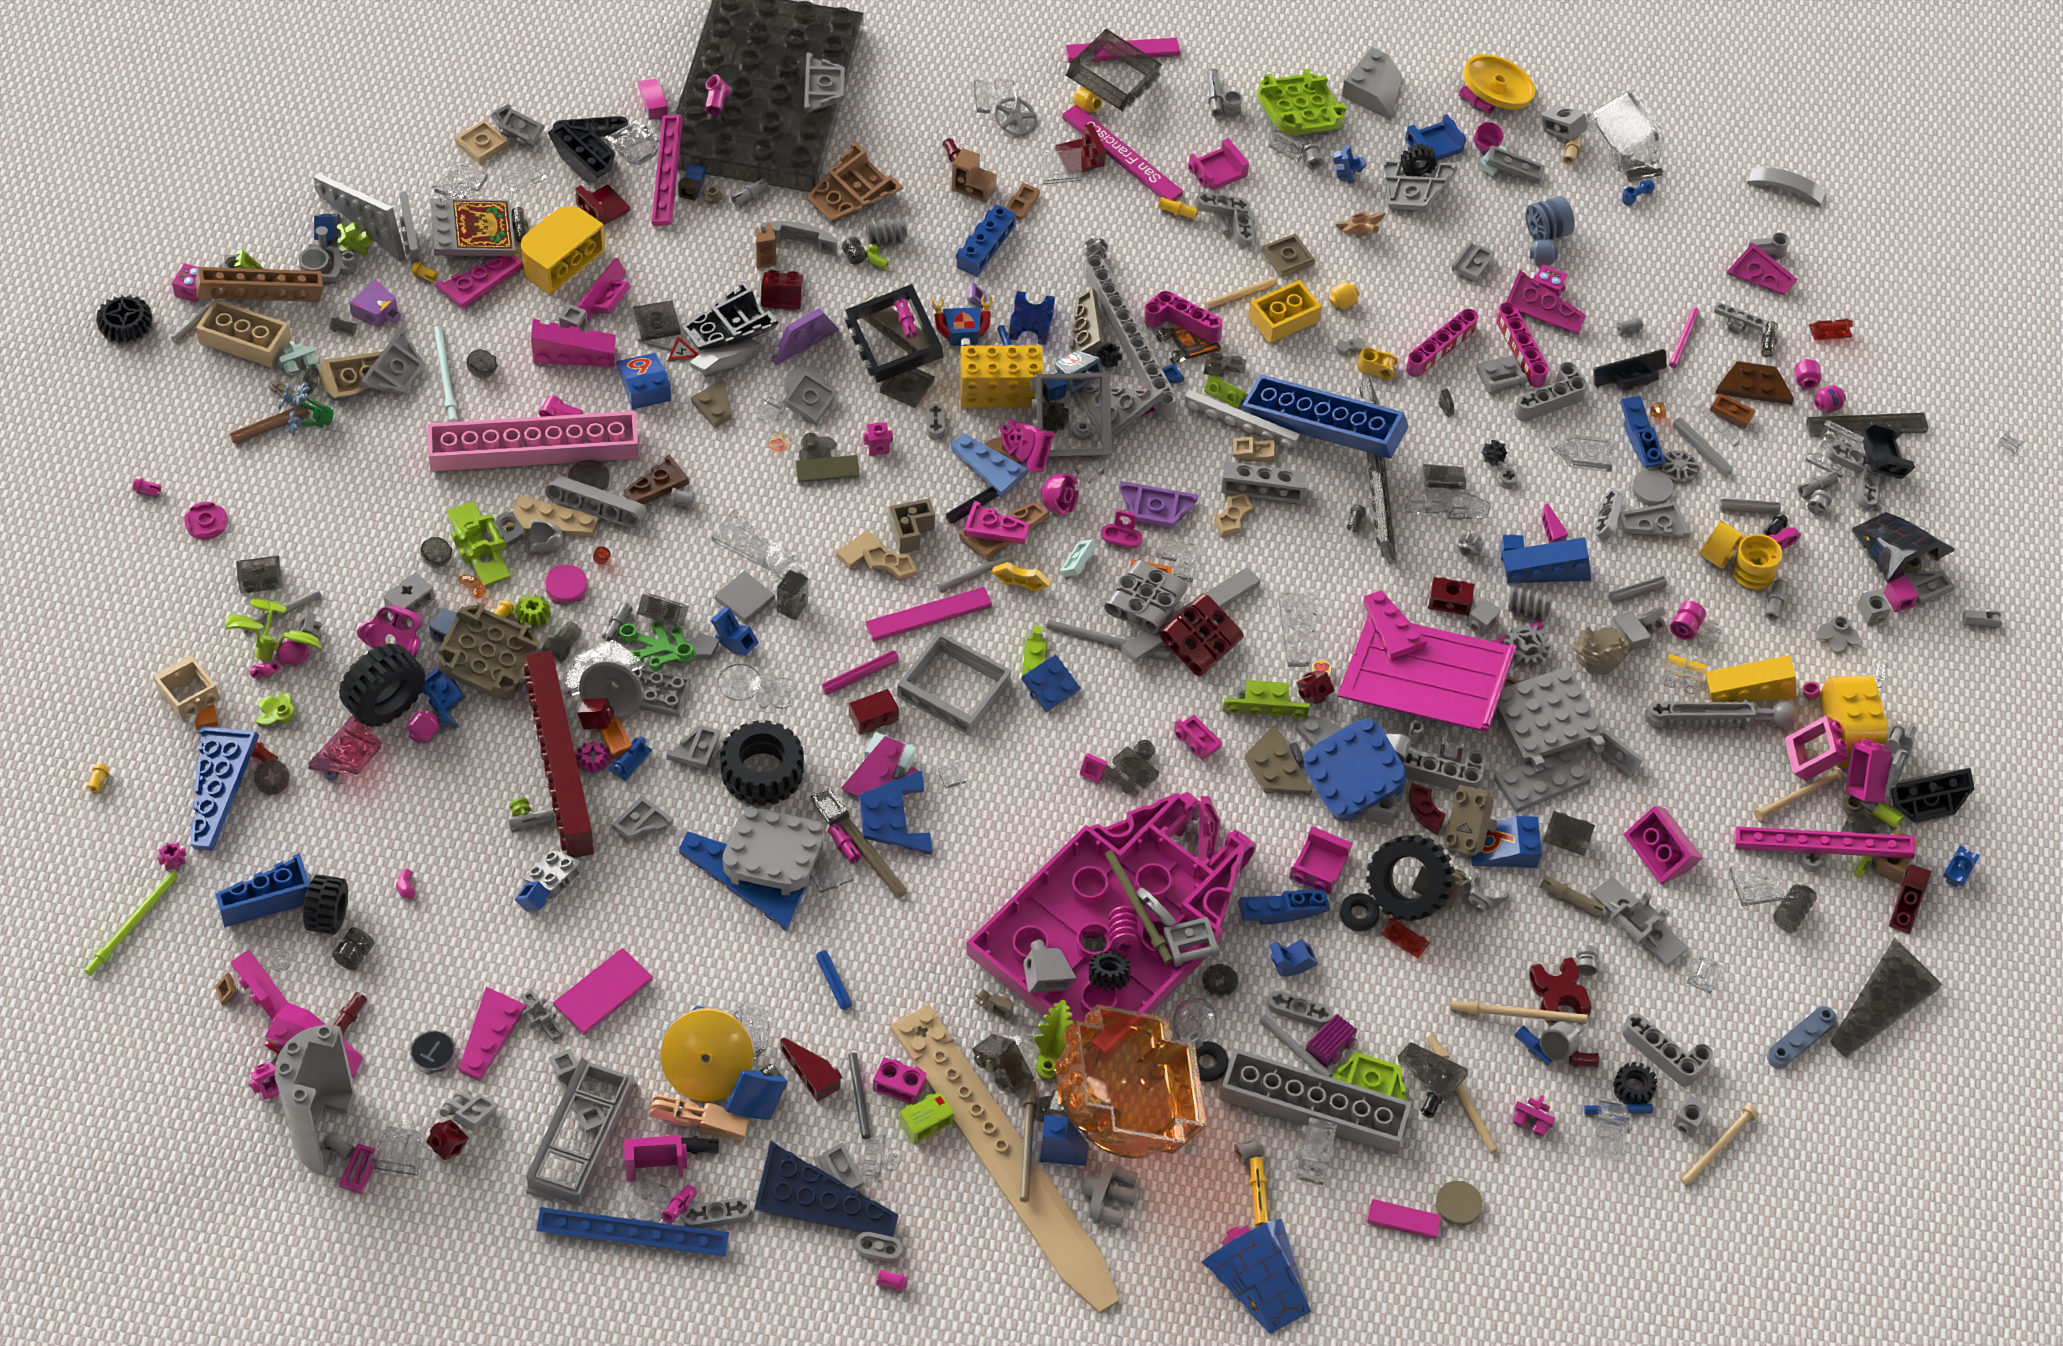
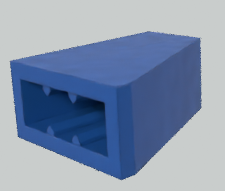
[1040,1115,1088,1166]

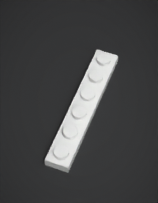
[1185,389,1300,449]

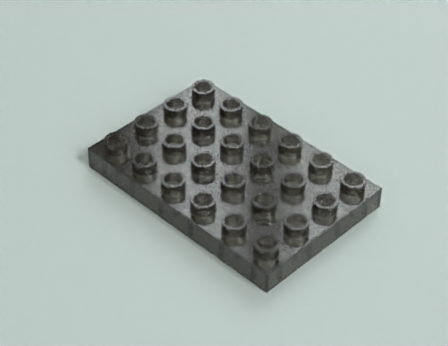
[675,0,864,192]

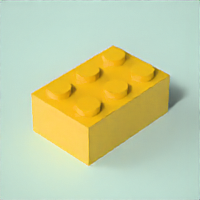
[1248,280,1322,344]

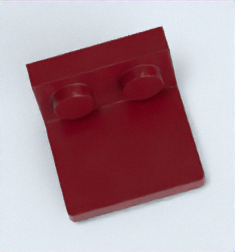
[1055,123,1106,175]
[575,184,631,226]
[760,270,804,309]

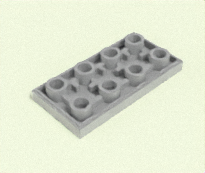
[613,664,691,717]

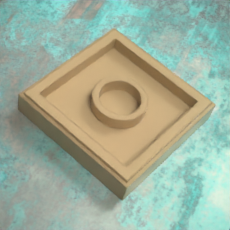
[455,119,510,164]

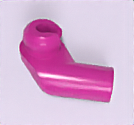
[250,661,280,679]
[396,868,416,900]

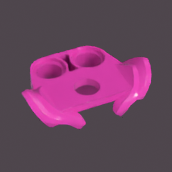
[357,605,423,658]

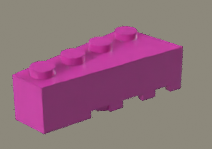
[531,319,616,367]

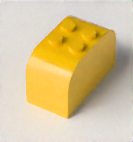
[521,206,605,295]
[1818,675,1888,768]

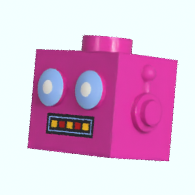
[172,263,199,303]
[1533,265,1568,297]

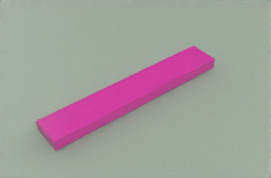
[1066,37,1180,63]
[651,115,683,226]
[865,587,992,642]

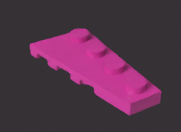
[436,256,523,309]
[1506,269,1586,335]
[459,986,527,1082]

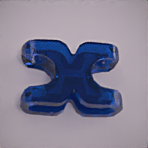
[1009,291,1055,345]

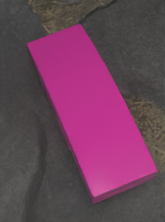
[637,78,668,120]

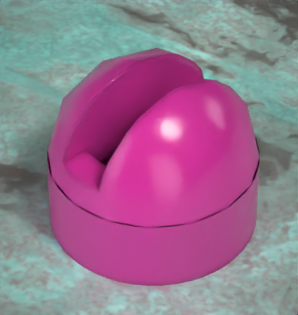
[1802,682,1820,700]

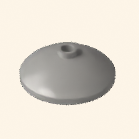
[579,660,643,720]

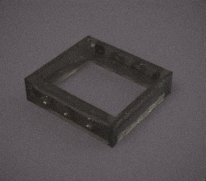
[1066,29,1162,112]

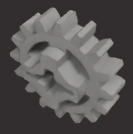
[1503,623,1550,667]

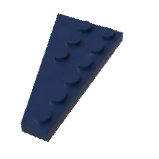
[754,1140,899,1237]

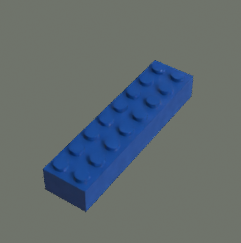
[1242,374,1409,459]

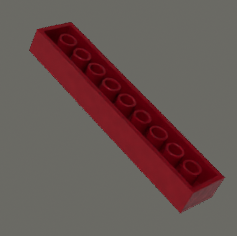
[523,650,594,858]

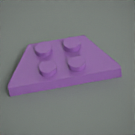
[772,308,839,365]
[1119,481,1198,529]

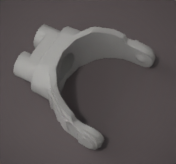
[1465,873,1510,913]

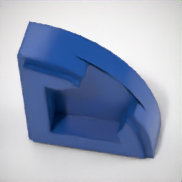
[1162,363,1184,383]

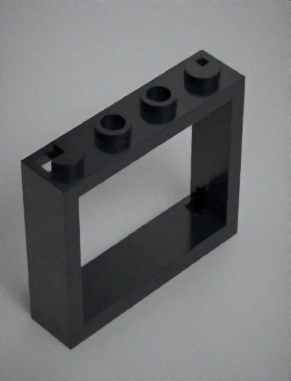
[844,284,944,383]

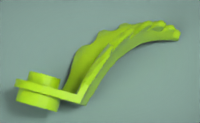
[1033,1000,1074,1080]

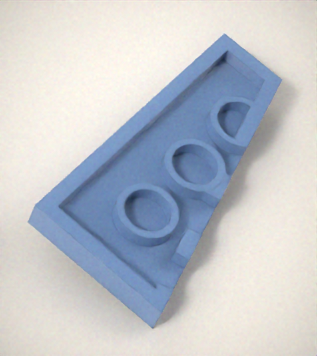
[951,433,1028,498]

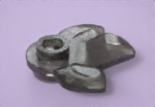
[799,433,837,460]

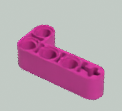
[1144,291,1223,343]

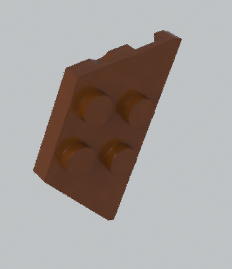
[1716,361,1794,405]

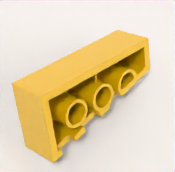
[1705,655,1796,702]

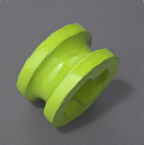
[509,797,531,817]

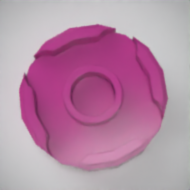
[184,502,227,540]

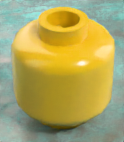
[1074,86,1102,114]
[1329,281,1360,311]

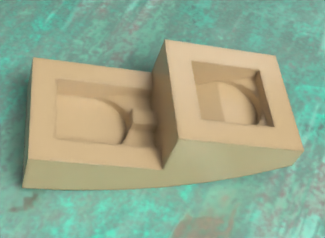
[1233,437,1276,461]

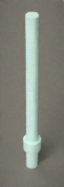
[434,326,457,422]

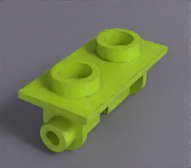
[1204,374,1248,409]

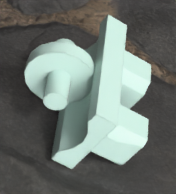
[279,340,317,377]

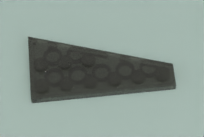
[1830,937,1942,1058]

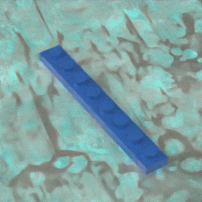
[536,1207,730,1257]

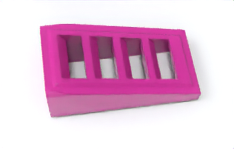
[1541,504,1568,543]

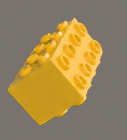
[959,345,1044,408]

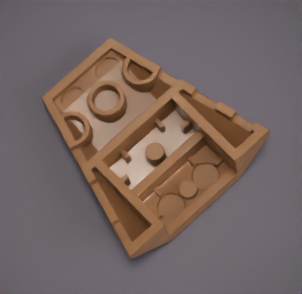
[807,140,904,222]

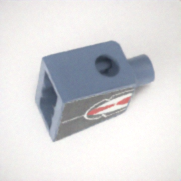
[1055,351,1103,392]

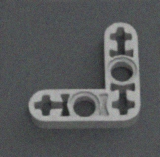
[1194,192,1254,247]
[1825,442,1881,510]

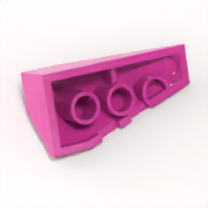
[265,1003,364,1078]

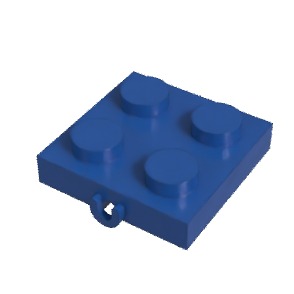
[1021,654,1081,712]

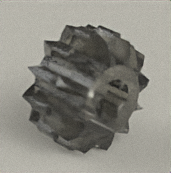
[1035,399,1069,433]

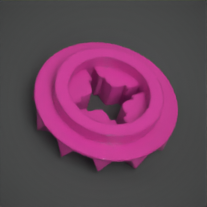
[575,741,611,773]

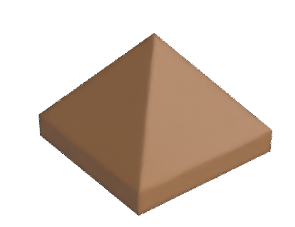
[215,973,238,1005]

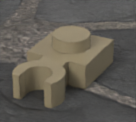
[975,988,1014,1021]

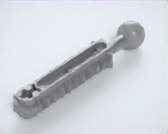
[1644,699,1798,730]

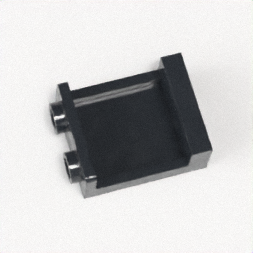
[1859,421,1915,479]

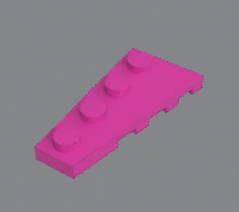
[1363,590,1427,660]

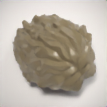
[1573,627,1630,675]

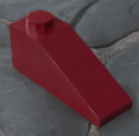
[780,1037,842,1102]

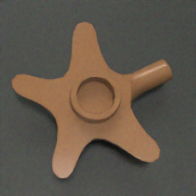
[1335,211,1386,236]

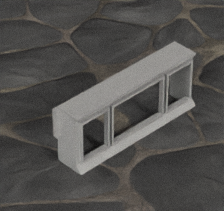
[526,1057,636,1206]

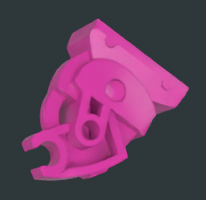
[1000,420,1055,472]

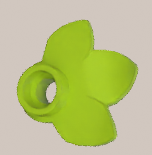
[255,692,295,726]

